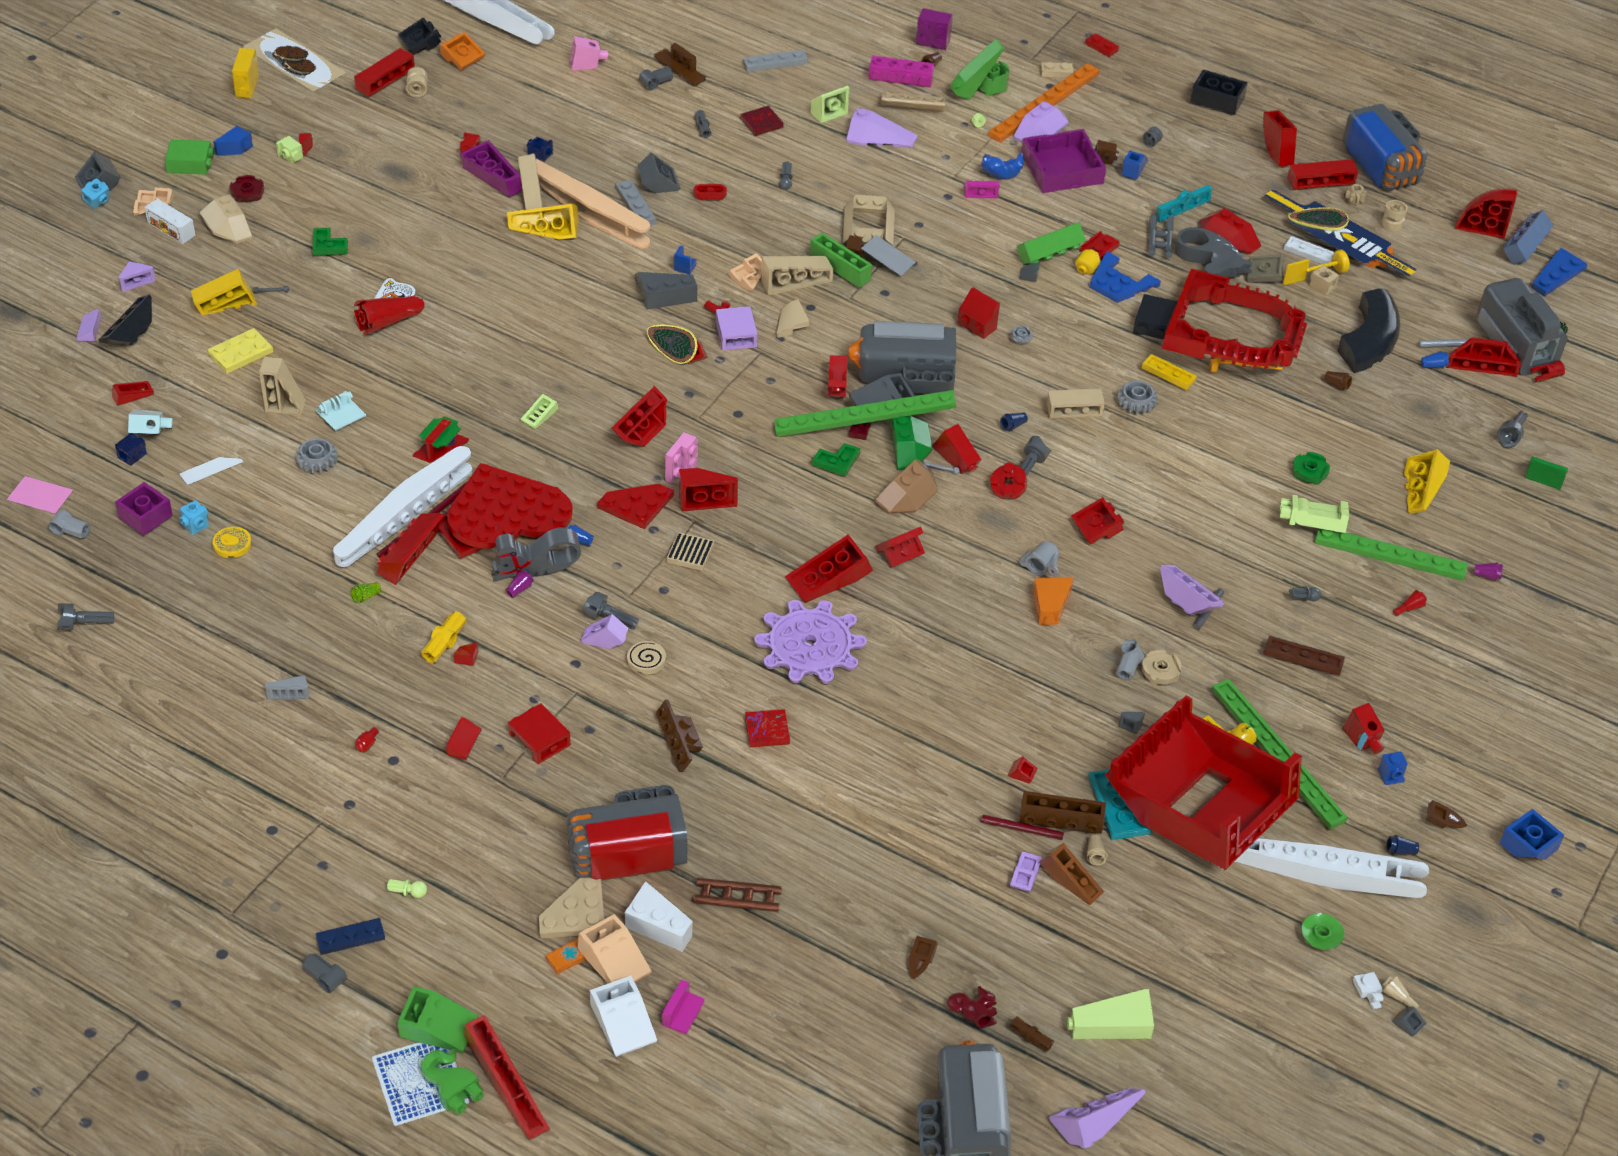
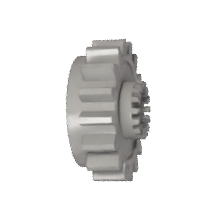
[1118,381,1158,414]
[296,438,338,473]

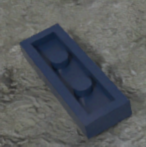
[316,918,385,955]

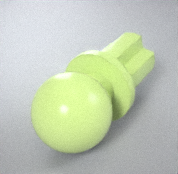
[387,879,427,898]

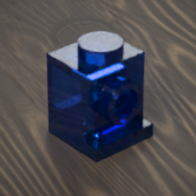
[527,137,553,162]

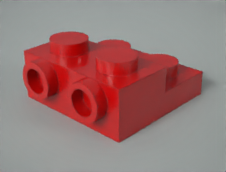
[1071,497,1124,545]

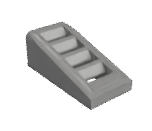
[265,675,309,700]

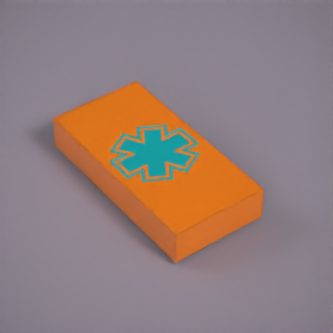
[546,939,586,975]

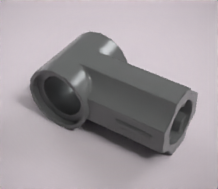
[639,66,673,90]
[302,953,347,993]

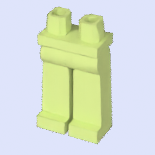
[1279,495,1349,533]

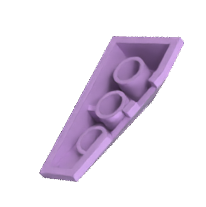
[846,108,918,147]
[1049,1088,1145,1148]

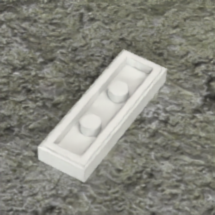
[1284,236,1334,267]

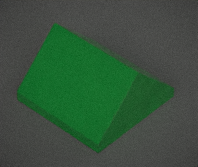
[1525,456,1568,490]

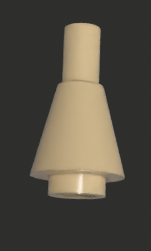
[1382,976,1420,1009]

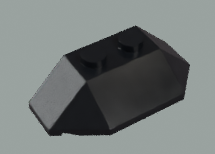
[98,294,152,346]

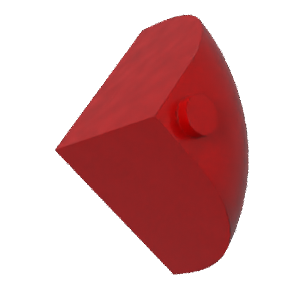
[1455,188,1517,239]

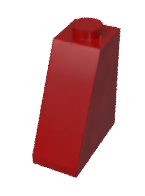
[932,424,982,474]

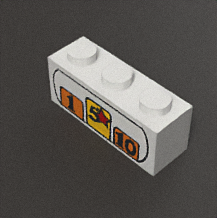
[145,199,195,244]

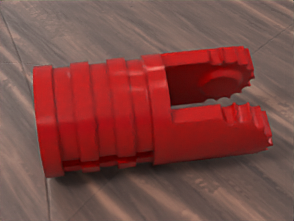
[1530,360,1565,382]

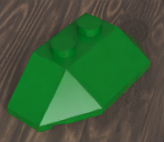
[889,416,932,470]

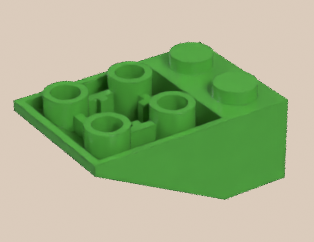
[398,986,478,1053]

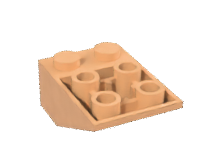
[578,914,652,984]

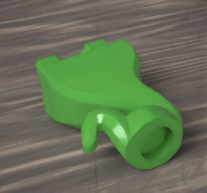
[421,1049,484,1115]

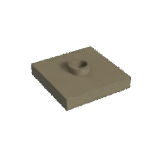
[1247,255,1284,283]

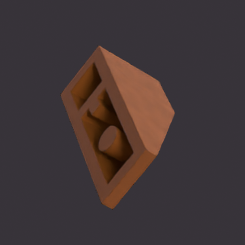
[1039,843,1104,905]

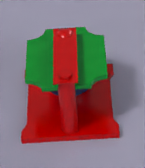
[412,416,469,463]

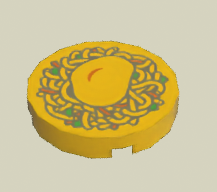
[212,526,251,558]

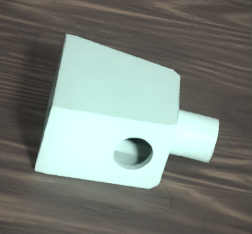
[128,409,173,434]

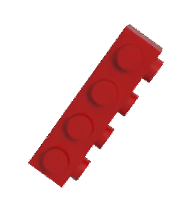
[354,48,415,97]
[1287,159,1358,190]

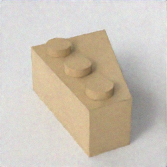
[259,357,306,415]

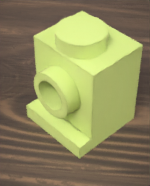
[276,136,303,163]

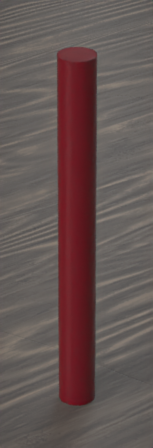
[981,814,1064,840]

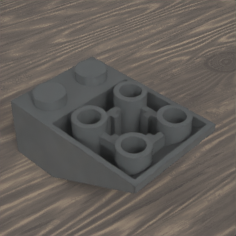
[849,373,915,406]

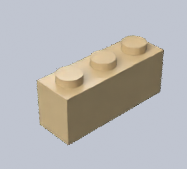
[1046,389,1105,418]

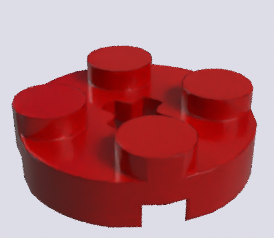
[990,462,1027,500]

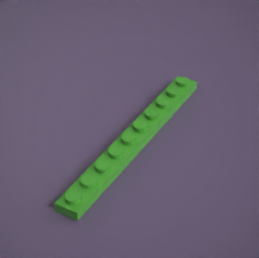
[775,390,956,437]
[1211,679,1348,830]

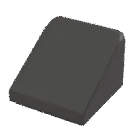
[1020,262,1040,282]
[1118,712,1145,734]
[1392,1006,1426,1037]

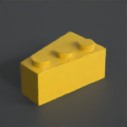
[191,269,257,315]

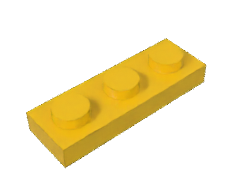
[1142,354,1197,390]

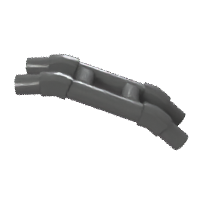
[1148,214,1174,258]

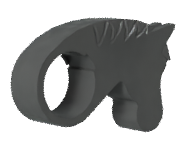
[1176,227,1253,278]

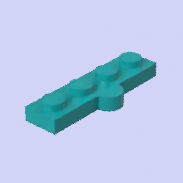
[1156,185,1212,223]

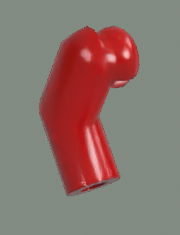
[704,300,731,314]

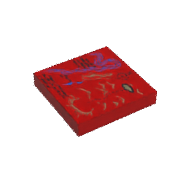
[745,709,790,747]

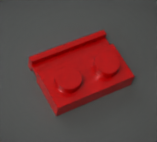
[1080,231,1120,261]

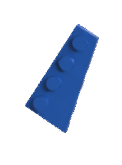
[1531,247,1588,297]

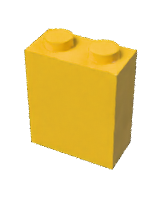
[232,48,259,98]

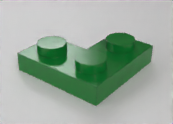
[313,227,348,255]
[812,443,861,477]

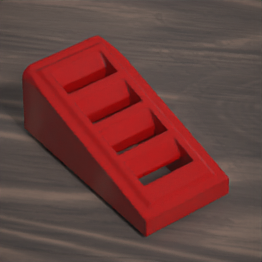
[112,381,154,405]

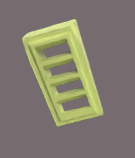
[520,394,559,429]

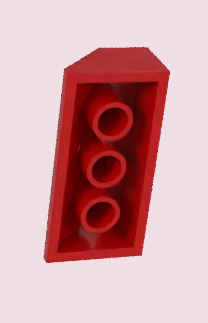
[377,513,444,585]

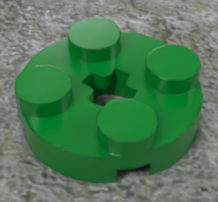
[1292,452,1330,485]

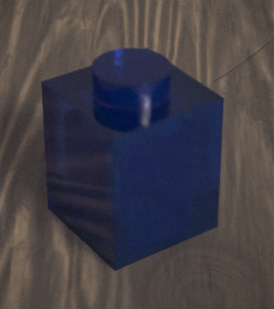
[115,433,147,466]

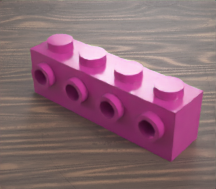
[869,55,934,88]

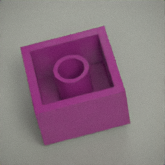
[916,8,953,50]
[115,482,173,536]

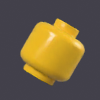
[1075,249,1101,275]

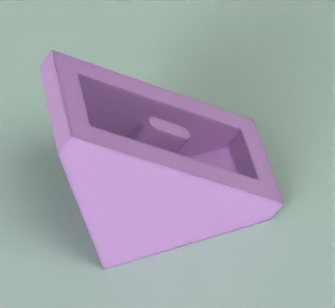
[119,261,156,292]

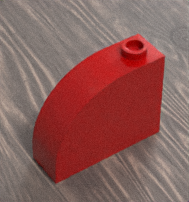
[1263,110,1297,167]

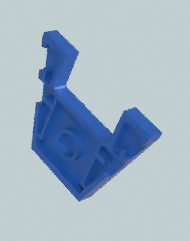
[1090,251,1161,303]

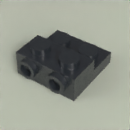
[398,17,442,55]

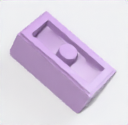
[76,309,101,341]

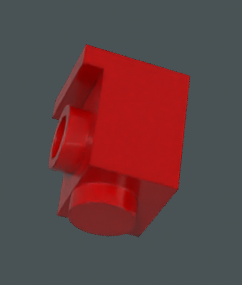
[459,132,481,153]

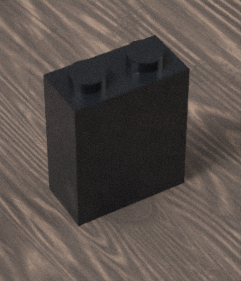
[1133,294,1178,340]

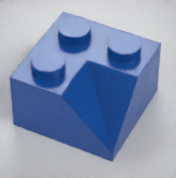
[1500,809,1564,860]

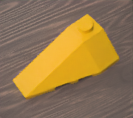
[1404,449,1450,514]

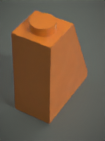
[1033,577,1073,625]

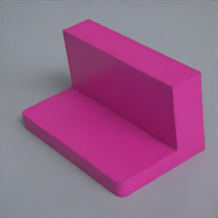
[964,181,999,198]
[662,979,704,1034]

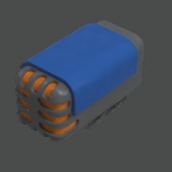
[1343,104,1427,191]

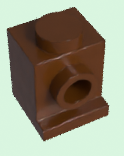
[1094,140,1119,165]
[846,235,865,258]

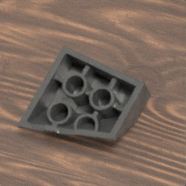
[635,272,697,310]

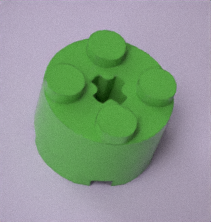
[978,61,1009,96]

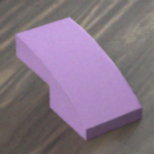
[1010,851,1042,892]

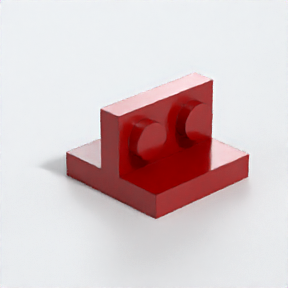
[875,526,925,568]

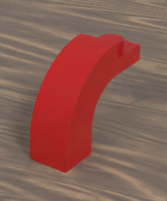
[828,355,848,397]

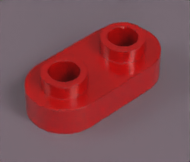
[694,184,727,200]

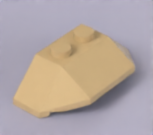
[200,194,252,244]

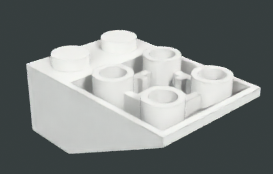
[590,976,657,1057]

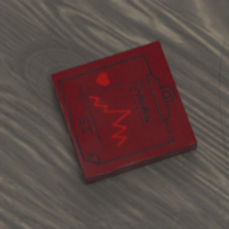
[740,105,784,136]

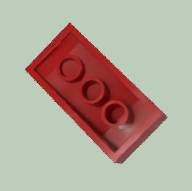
[785,534,873,603]

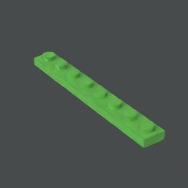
[1315,528,1468,581]

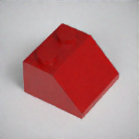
[957,287,1000,339]

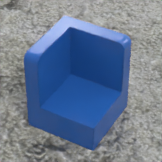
[674,245,696,275]

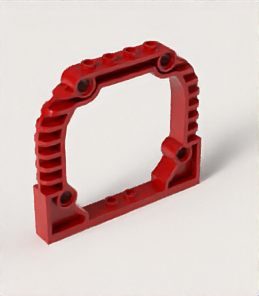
[1162,268,1307,369]

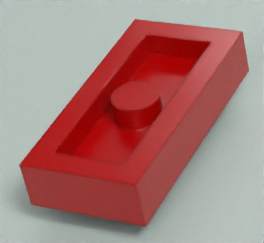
[1085,33,1119,57]

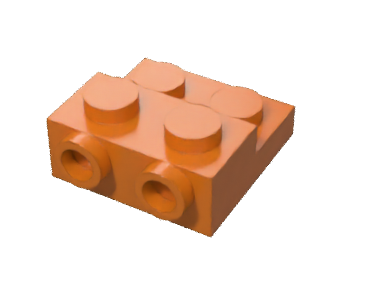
[439,32,485,70]

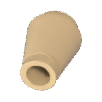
[1087,835,1108,866]

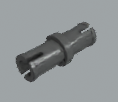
[695,110,711,138]

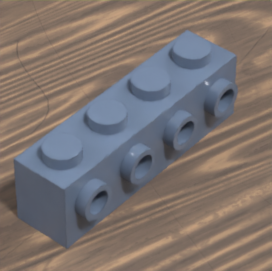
[1503,210,1553,265]

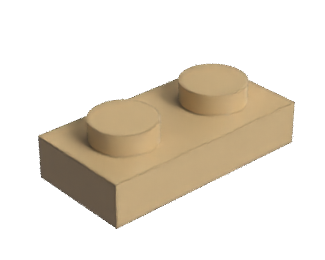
[1041,62,1073,78]

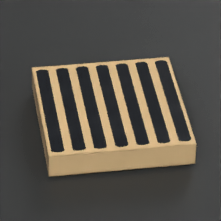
[667,532,714,571]

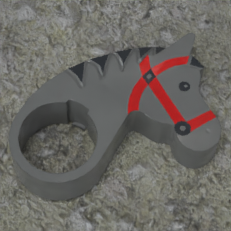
[491,528,581,582]

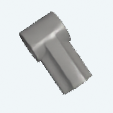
[48,510,91,538]
[1116,639,1145,680]

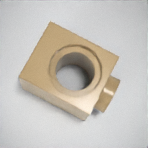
[1310,266,1339,295]

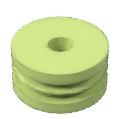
[972,113,986,127]

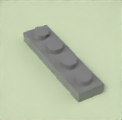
[743,50,808,72]
[616,180,656,226]

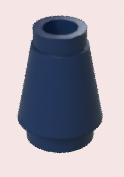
[1000,412,1028,431]
[1386,835,1419,855]

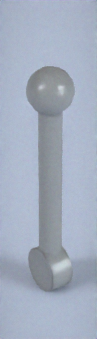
[923,461,960,474]

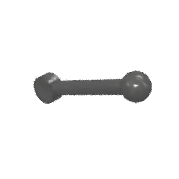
[253,286,289,294]

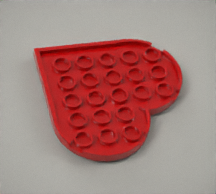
[447,463,573,549]

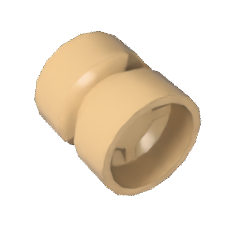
[406,67,428,97]
[1381,200,1407,232]

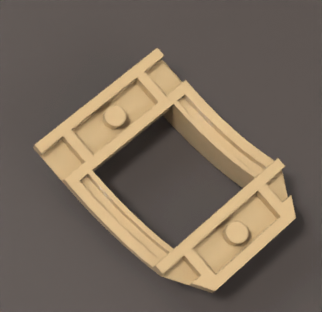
[843,195,895,246]

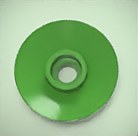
[1301,913,1345,950]

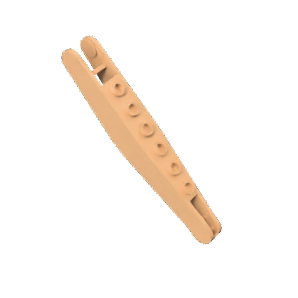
[536,159,650,249]

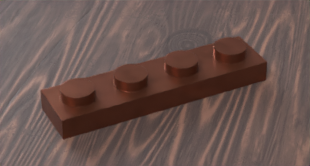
[1264,636,1345,676]

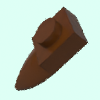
[1426,800,1467,829]
[909,936,938,979]

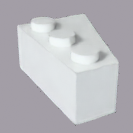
[625,881,693,952]

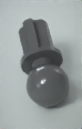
[779,161,793,190]
[1289,586,1321,602]

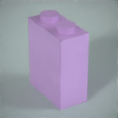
[716,306,757,350]

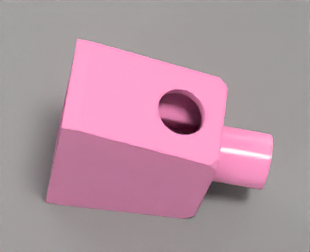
[570,36,608,71]

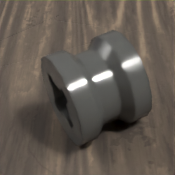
[1142,127,1163,147]

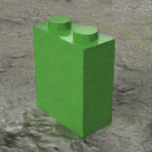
[165,139,214,174]

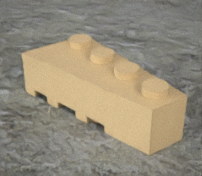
[761,256,833,296]

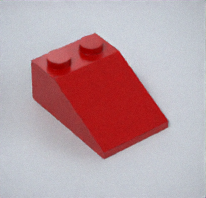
[679,468,738,511]

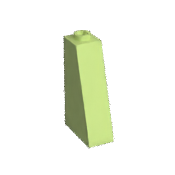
[1067,989,1154,1039]

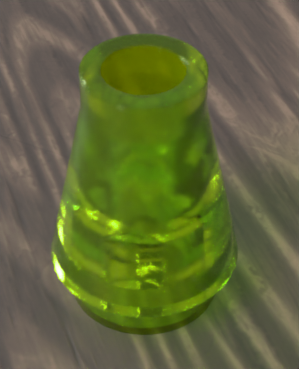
[351,582,381,603]

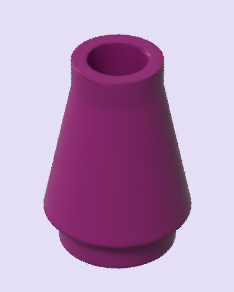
[1474,562,1503,581]
[505,570,534,598]

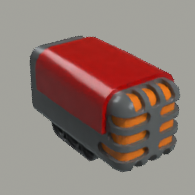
[567,785,687,881]

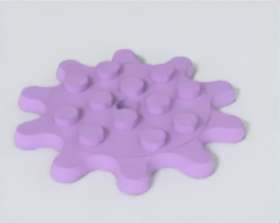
[754,600,867,684]

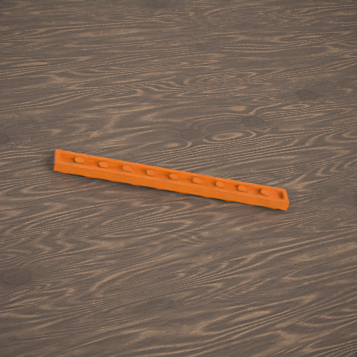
[988,63,1100,143]

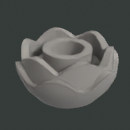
[1011,326,1033,345]

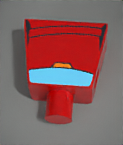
[1342,703,1385,754]

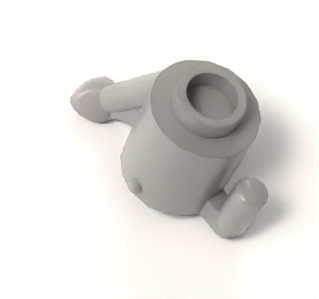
[1020,541,1060,577]

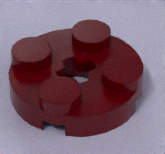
[230,175,264,203]

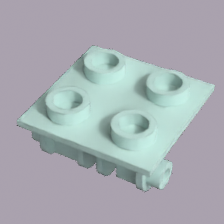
[315,391,366,431]

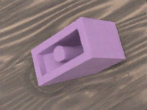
[581,614,628,649]

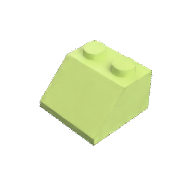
[811,86,849,123]

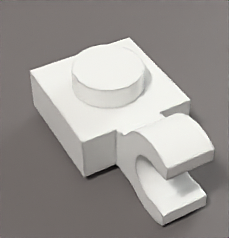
[1353,972,1383,1009]

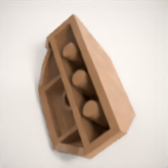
[875,459,938,514]

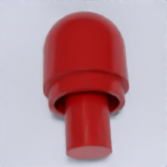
[355,727,379,752]

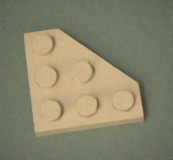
[539,877,604,939]

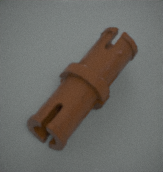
[1009,1016,1054,1053]

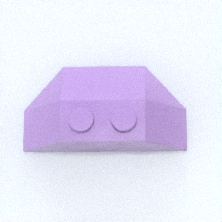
[1014,101,1068,143]
[1160,565,1224,615]

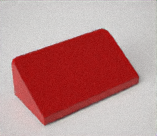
[446,717,481,760]

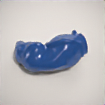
[981,153,1024,179]

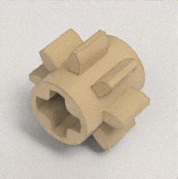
[1345,184,1367,205]

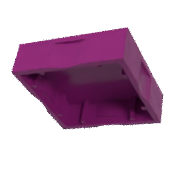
[1021,129,1106,193]

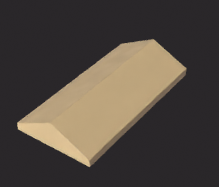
[881,92,946,111]

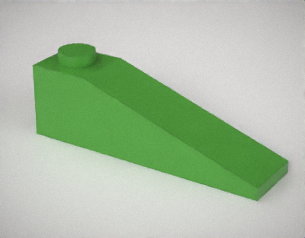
[950,39,1005,100]

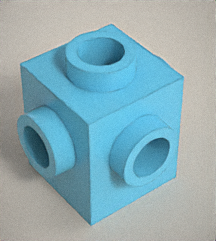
[81,178,110,209]
[179,500,209,535]

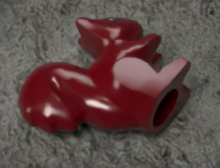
[947,986,997,1029]

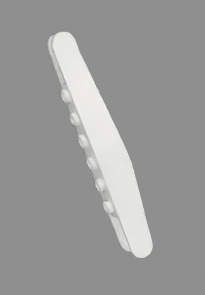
[444,0,554,44]
[333,446,472,567]
[1235,838,1429,898]

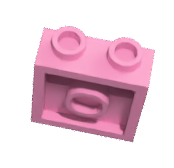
[665,432,698,484]

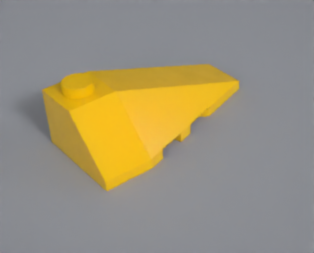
[507,204,579,240]

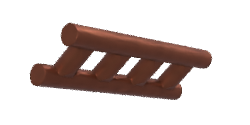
[694,878,782,912]

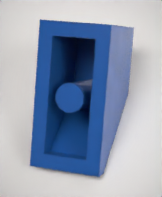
[213,126,253,156]

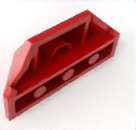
[1199,208,1261,254]
[1447,337,1521,377]
[611,386,667,447]

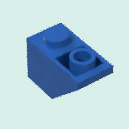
[1122,150,1148,179]

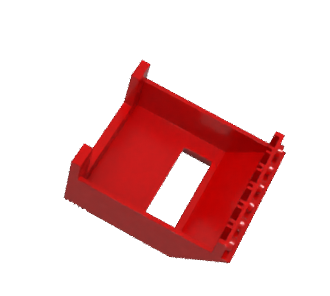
[1104,695,1302,870]

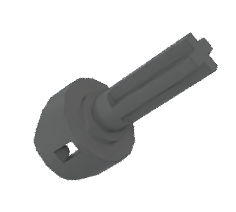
[1497,411,1528,448]
[1020,436,1051,476]
[583,592,639,629]
[57,603,114,630]

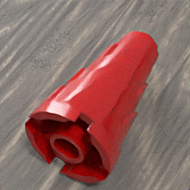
[354,296,425,335]

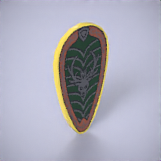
[1288,208,1349,231]
[647,324,697,364]

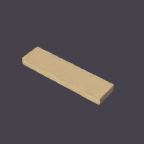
[518,154,543,210]

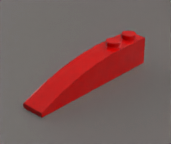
[464,1015,550,1140]

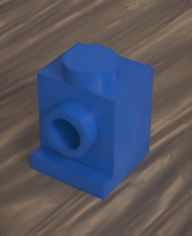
[1378,751,1408,785]

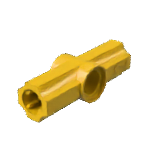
[421,611,467,663]

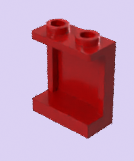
[508,703,571,764]

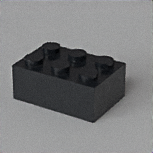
[1190,69,1248,115]

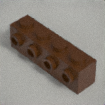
[1019,791,1106,834]

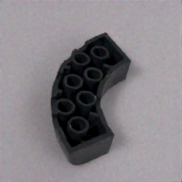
[1338,288,1400,373]

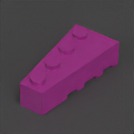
[460,140,523,197]

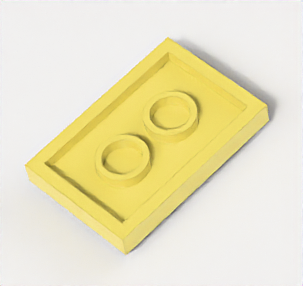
[208,328,273,374]

